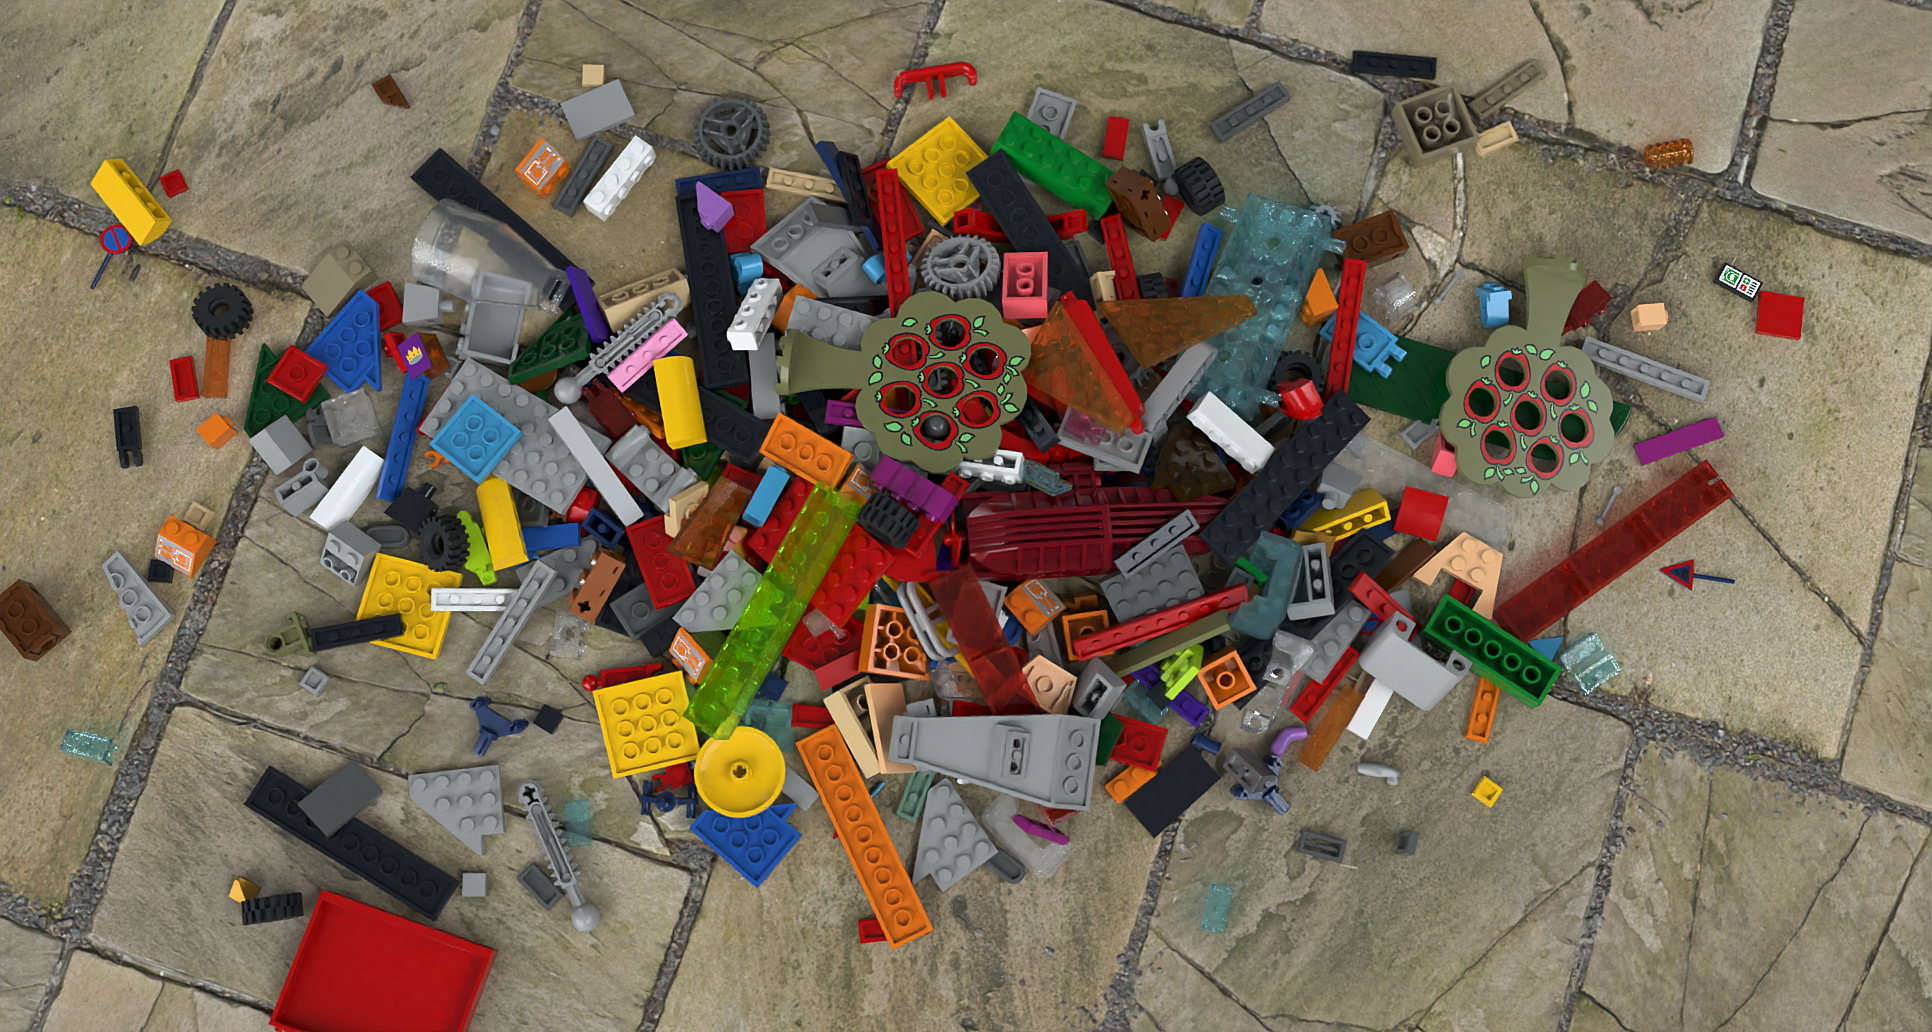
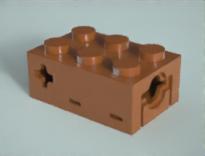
[567,545,626,623]

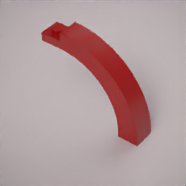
[954,208,1087,244]
[948,378,1070,468]

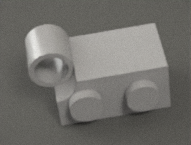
[274,458,330,517]

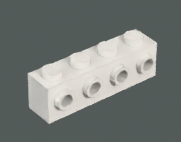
[583,135,656,222]
[727,278,784,350]
[1186,391,1275,474]
[935,440,1026,485]

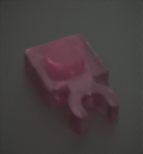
[1063,410,1107,446]

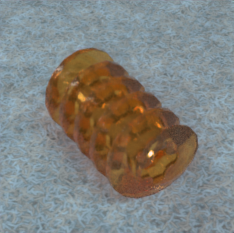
[1644,138,1694,170]

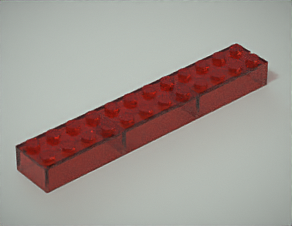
[1492,459,1734,644]
[926,561,1083,828]

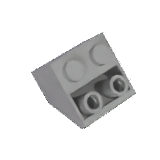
[320,520,381,587]
[1072,656,1127,719]

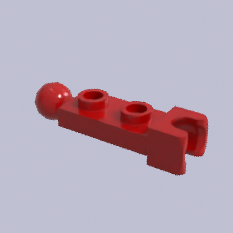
[582,663,664,692]

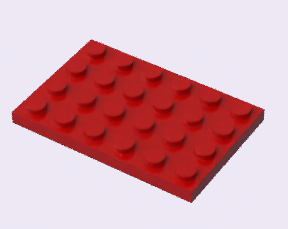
[747,476,897,628]

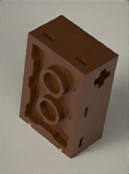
[1105,166,1172,242]
[1328,209,1410,270]
[0,579,72,662]

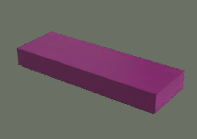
[1012,814,1070,847]

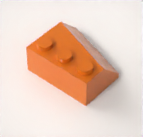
[858,604,930,681]

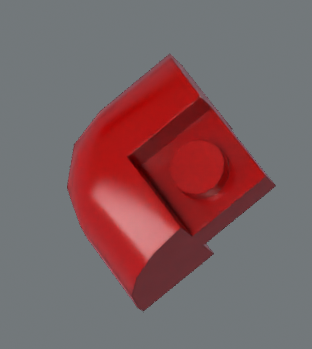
[1276,378,1324,420]

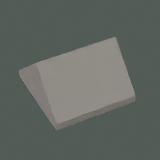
[249,415,313,476]

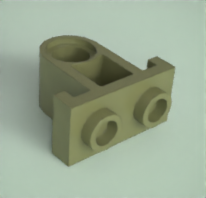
[263,611,317,658]

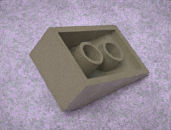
[301,239,379,319]

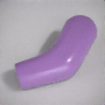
[1270,726,1307,758]

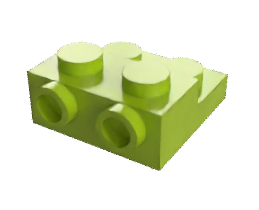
[1160,644,1204,700]

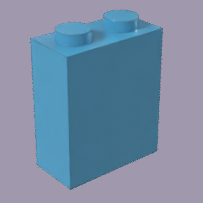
[742,465,790,528]

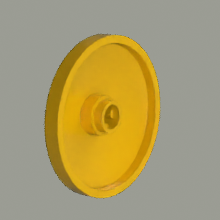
[694,726,786,818]

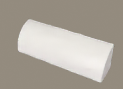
[310,446,385,531]

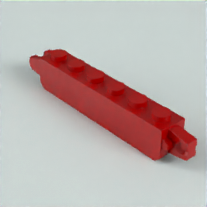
[1060,291,1146,435]

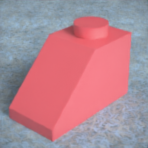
[1431,429,1457,478]

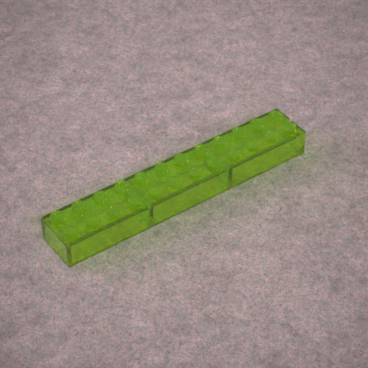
[682,480,864,740]

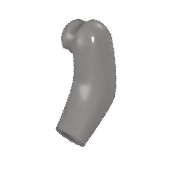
[1358,762,1401,785]

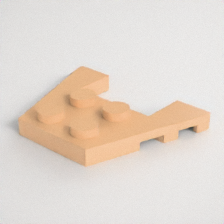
[1412,532,1503,621]
[984,654,1077,715]

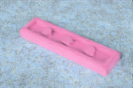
[606,317,688,393]

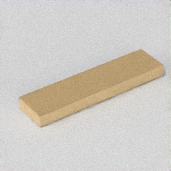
[766,167,848,205]

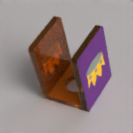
[397,332,450,380]

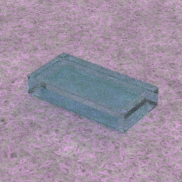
[565,800,593,848]

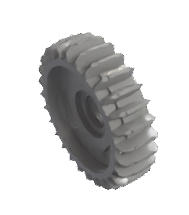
[920,233,1001,302]

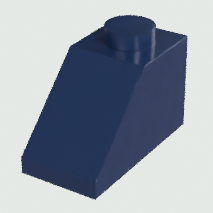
[581,507,625,550]

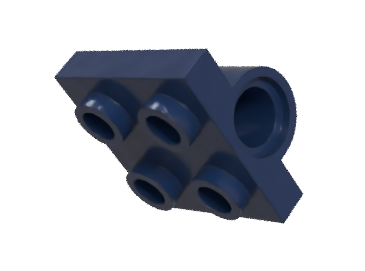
[1274,489,1324,532]

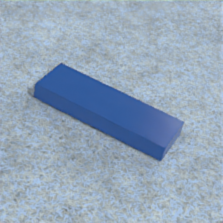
[522,523,581,551]

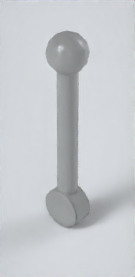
[1433,270,1464,305]
[1596,486,1622,526]

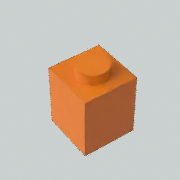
[196,412,238,450]

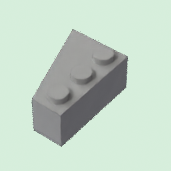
[1286,542,1335,621]

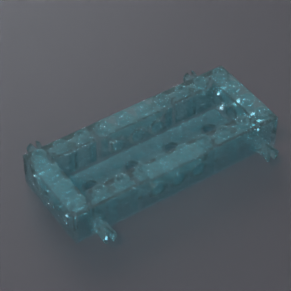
[1157,193,1347,421]

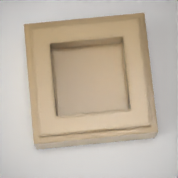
[582,64,605,87]
[182,501,215,531]

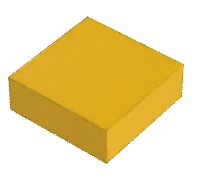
[1470,776,1503,808]

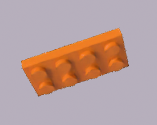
[759,412,854,494]

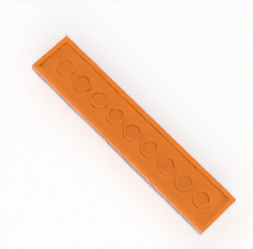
[795,723,934,950]

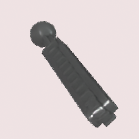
[912,287,951,439]

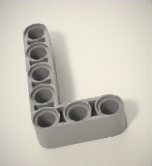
[1140,338,1218,451]

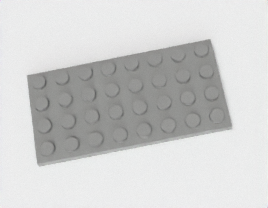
[419,357,612,516]

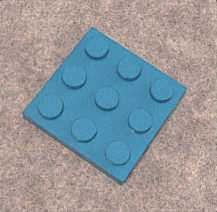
[429,393,523,485]

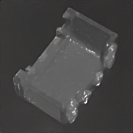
[981,793,1076,880]

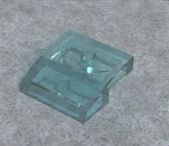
[1556,632,1621,695]

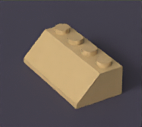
[596,267,692,333]
[823,675,881,779]

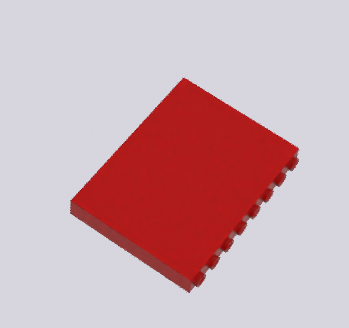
[268,890,498,1032]

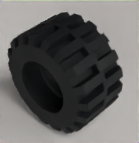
[1174,157,1225,216]
[1266,350,1325,406]
[857,493,920,549]

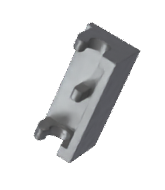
[1223,748,1278,794]

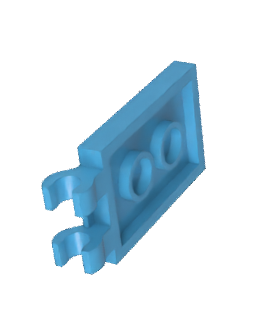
[1319,310,1406,379]

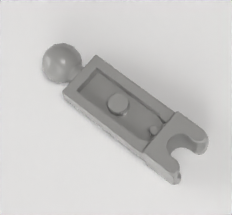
[1141,119,1179,195]

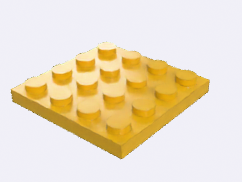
[886,116,988,227]
[355,553,464,660]
[593,670,701,779]

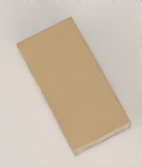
[1474,121,1519,157]

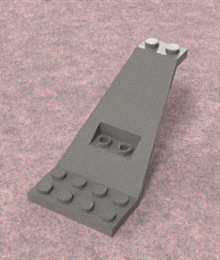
[750,196,894,351]
[888,714,1101,811]

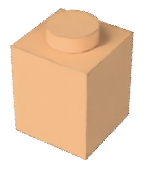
[1631,303,1668,332]

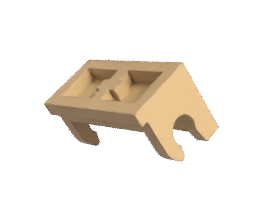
[1089,271,1125,320]

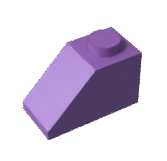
[696,181,735,232]

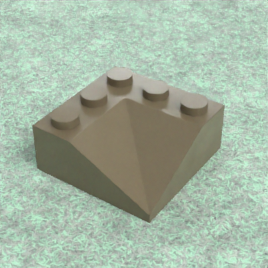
[1391,82,1480,169]

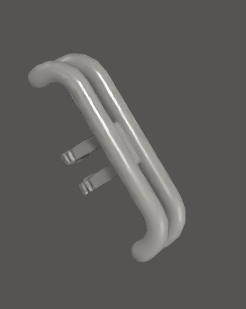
[897,581,958,661]

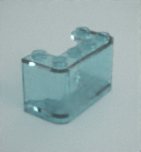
[1230,530,1303,640]

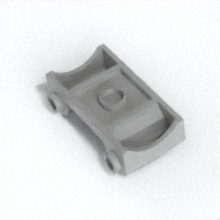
[604,424,699,514]

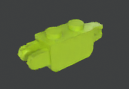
[457,511,498,586]

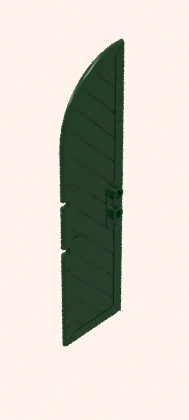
[1347,334,1633,461]

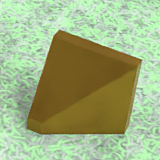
[229,876,262,903]

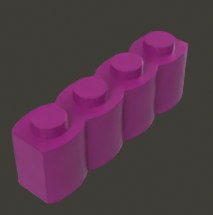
[869,455,959,523]

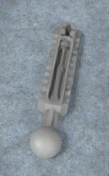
[554,292,683,404]
[516,779,600,932]

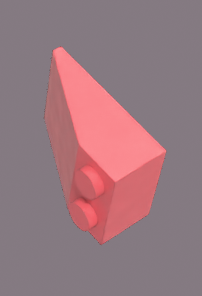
[1002,252,1048,319]

